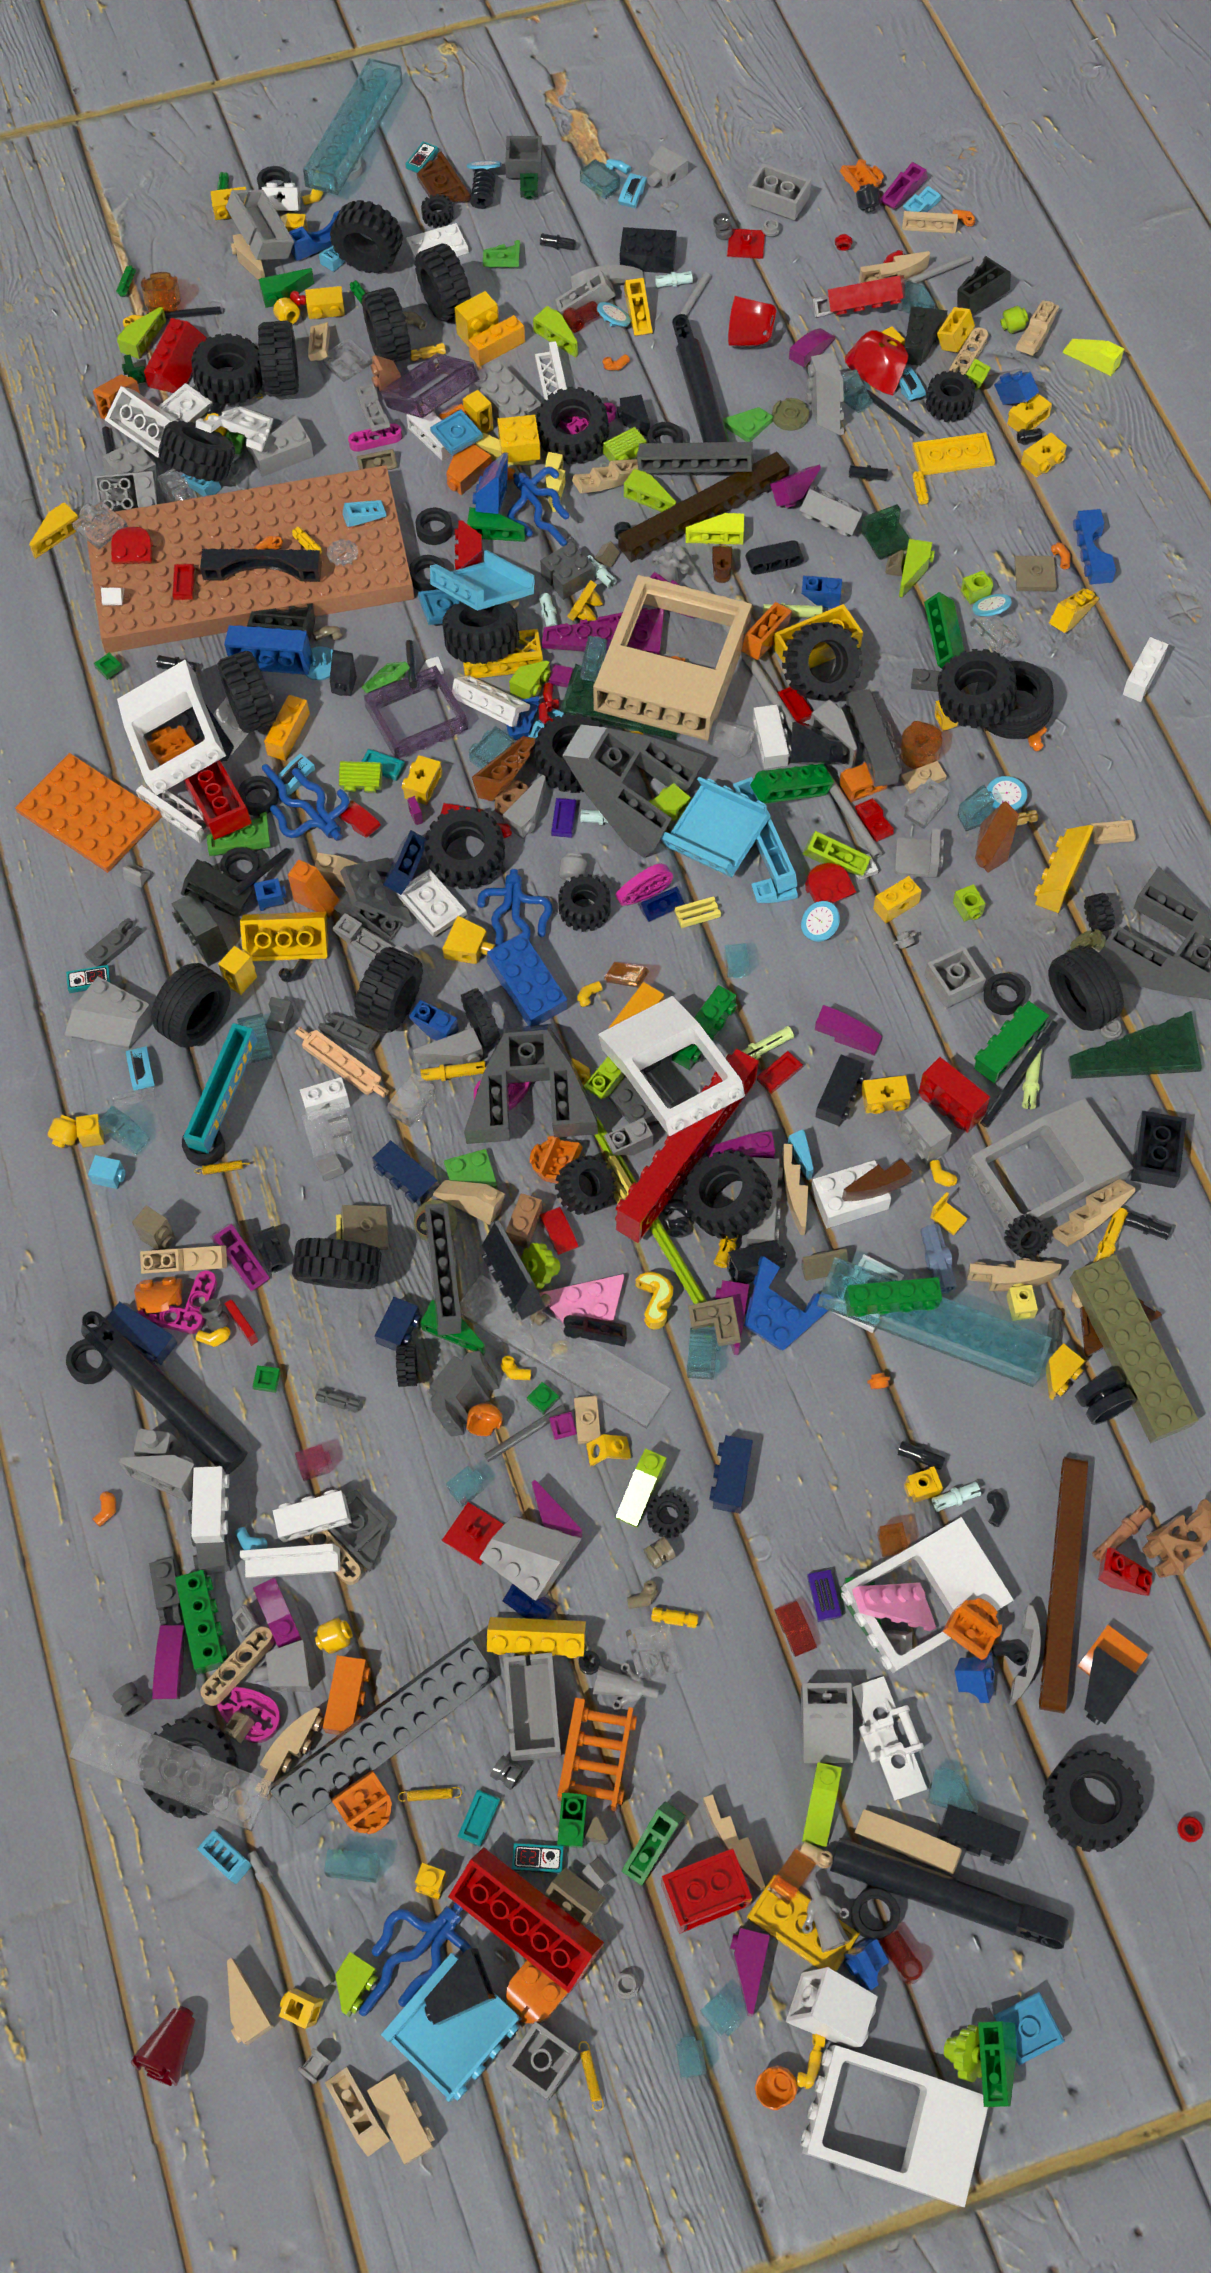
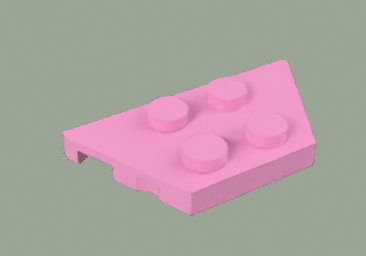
[539,1274,624,1327]

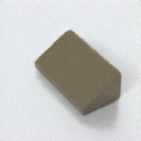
[356,449,398,470]
[801,1248,848,1281]

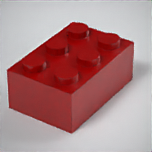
[918,1057,990,1133]

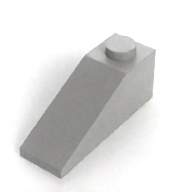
[555,270,616,315]
[503,775,546,839]
[413,1028,483,1065]

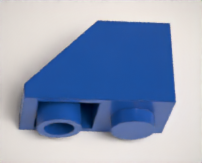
[801,575,842,609]
[409,1000,459,1041]

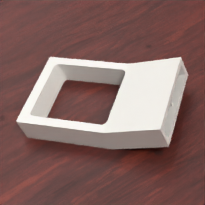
[117,660,226,796]
[598,996,745,1136]
[841,1517,1013,1673]
[800,2045,988,2207]

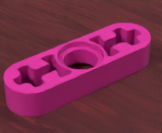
[348,423,402,452]

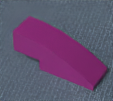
[880,162,928,210]
[789,328,835,367]
[815,1005,882,1056]
[152,1625,185,1699]

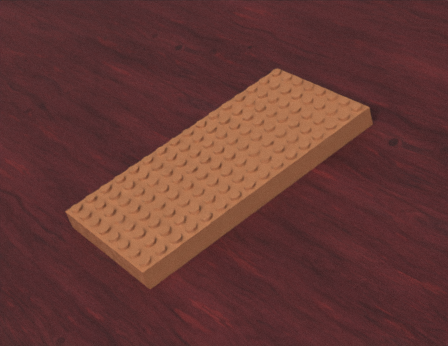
[83,465,414,653]

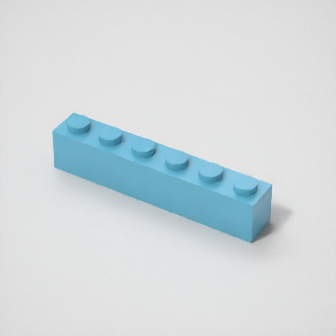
[733,777,797,894]

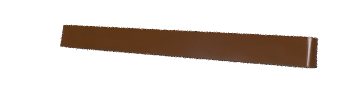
[1039,1456,1088,1714]

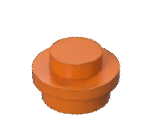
[867,1373,890,1390]

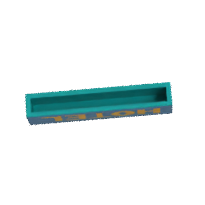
[183,1023,257,1154]

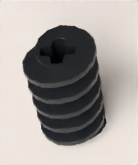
[470,168,496,208]

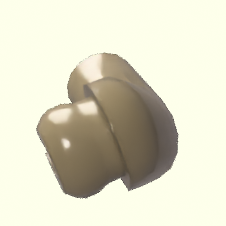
[403,311,427,330]
[312,626,342,641]
[530,1294,552,1326]
[627,1580,658,1609]

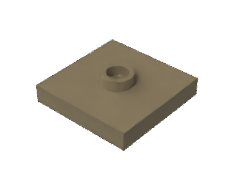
[1014,556,1056,591]
[341,1205,389,1250]

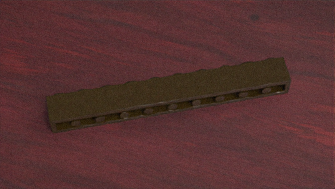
[618,451,790,562]

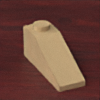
[231,234,265,280]
[314,853,381,887]
[433,1180,505,1225]
[227,1958,274,2046]
[325,2067,390,2157]

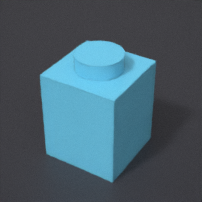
[88,1155,125,1189]

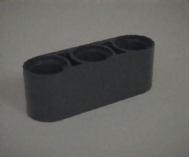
[745,540,804,575]

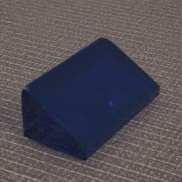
[637,886,685,922]
[502,1583,557,1620]

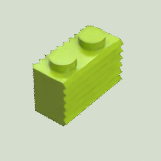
[603,427,647,461]
[339,761,382,793]

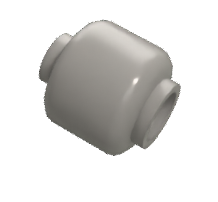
[559,853,587,882]

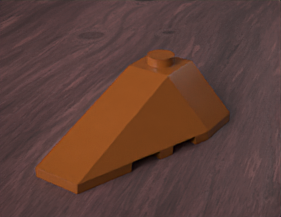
[472,736,536,801]
[975,801,1019,873]

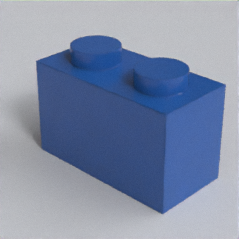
[994,371,1039,405]

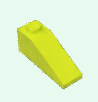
[1063,339,1124,376]
[685,513,744,545]

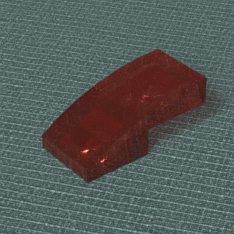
[774,1600,817,1657]

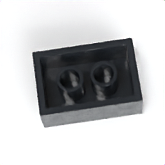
[619,227,677,274]
[1130,1111,1187,1188]

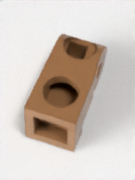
[495,779,529,816]

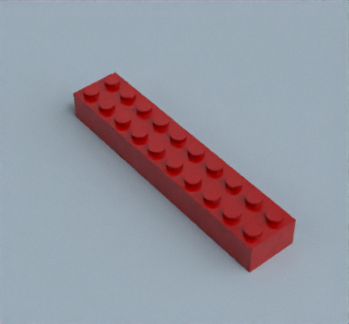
[615,1048,759,1243]

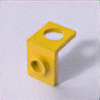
[930,1192,967,1235]
[586,1434,631,1466]

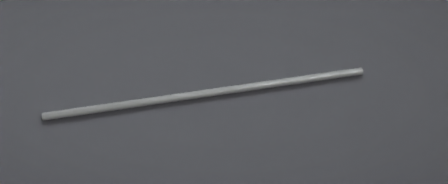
[673,546,882,859]

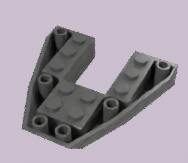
[562,725,707,858]
[1099,866,1211,1000]
[464,1024,598,1144]

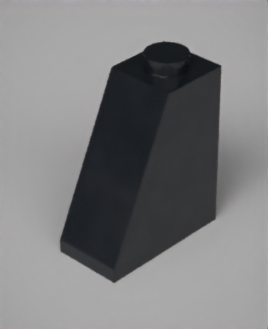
[791,722,843,765]
[727,1240,787,1284]
[1084,1647,1138,1725]
[424,1948,496,2025]

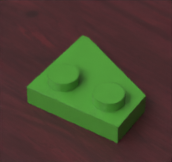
[483,240,520,268]
[723,407,773,442]
[361,661,410,693]
[444,1149,498,1189]

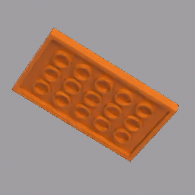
[15,753,162,873]

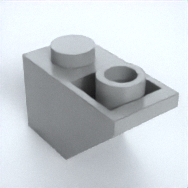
[604,1118,653,1155]

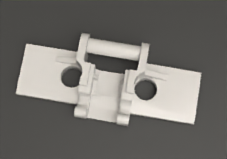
[852,1676,927,1801]

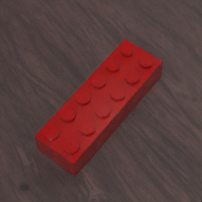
[448,1848,605,1993]

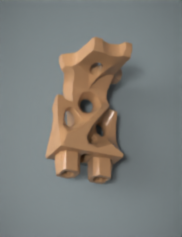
[1142,1499,1211,1578]

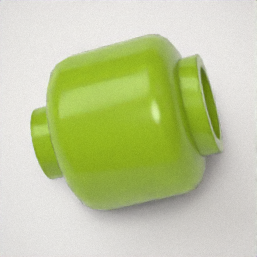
[1000,305,1029,334]

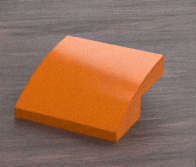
[1077,1625,1148,1676]

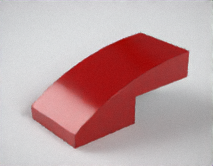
[855,798,894,842]
[338,800,381,838]
[540,1207,579,1255]

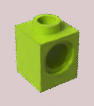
[966,359,991,391]
[961,570,993,604]
[953,884,986,922]

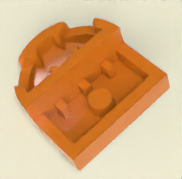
[839,159,884,193]
[147,725,195,766]
[529,1136,583,1183]
[134,1277,183,1313]
[943,1598,1002,1660]
[331,1770,392,1834]
[506,1960,568,2024]

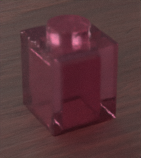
[295,1444,333,1481]

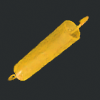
[194,1160,251,1175]
[398,1787,462,1802]
[579,2041,604,2111]

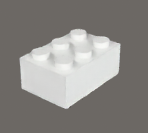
[811,1160,891,1229]

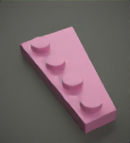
[852,1583,936,1631]

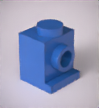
[254,878,287,911]

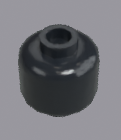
[856,184,881,213]

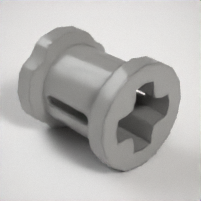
[297,2048,331,2084]

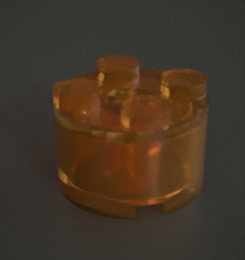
[141,272,181,312]
[900,721,942,769]

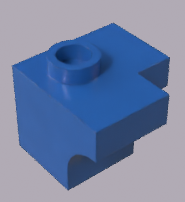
[954,1652,995,1703]
[843,1938,889,1990]

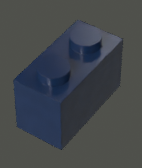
[375,1297,422,1351]

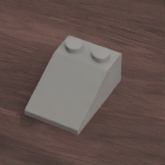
[810,700,857,769]
[119,1455,196,1502]

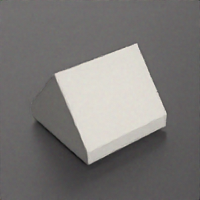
[101,587,124,605]

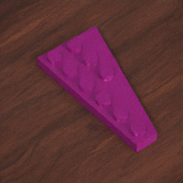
[542,608,664,655]

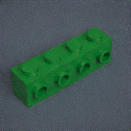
[924,592,965,669]
[750,764,834,804]
[672,985,737,1070]
[974,1001,1050,1084]
[844,1277,942,1317]
[175,1570,229,1675]

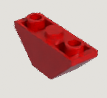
[455,520,483,570]
[1098,1548,1152,1596]

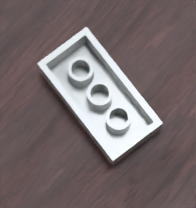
[105,386,177,458]

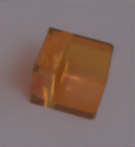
[877,1522,908,1557]

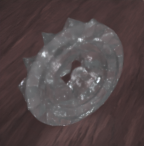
[327,539,358,567]

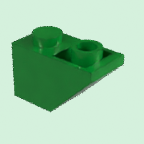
[557,1793,587,1848]

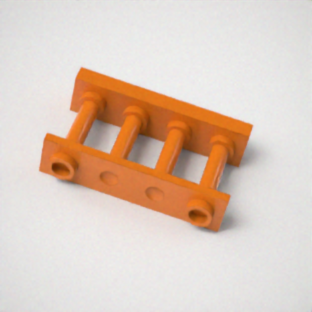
[557,1698,637,1811]

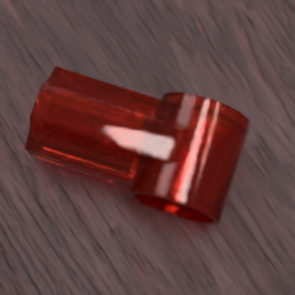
[562,301,600,333]
[879,1930,923,1984]

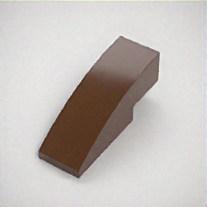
[842,1158,913,1201]

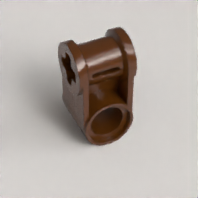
[712,546,732,583]

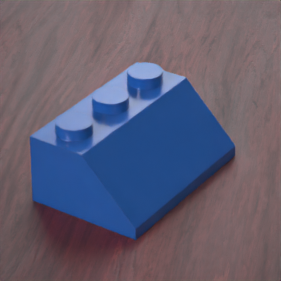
[472,453,508,514]

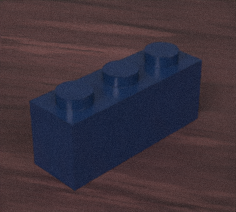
[383,830,426,895]
[372,1140,439,1206]
[106,1301,177,1365]
[709,1435,753,1514]

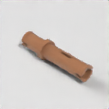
[1092,1505,1152,1562]

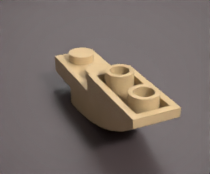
[859,251,930,283]
[1016,300,1059,356]
[140,1246,227,1274]
[967,1258,1061,1291]
[257,1707,324,1801]

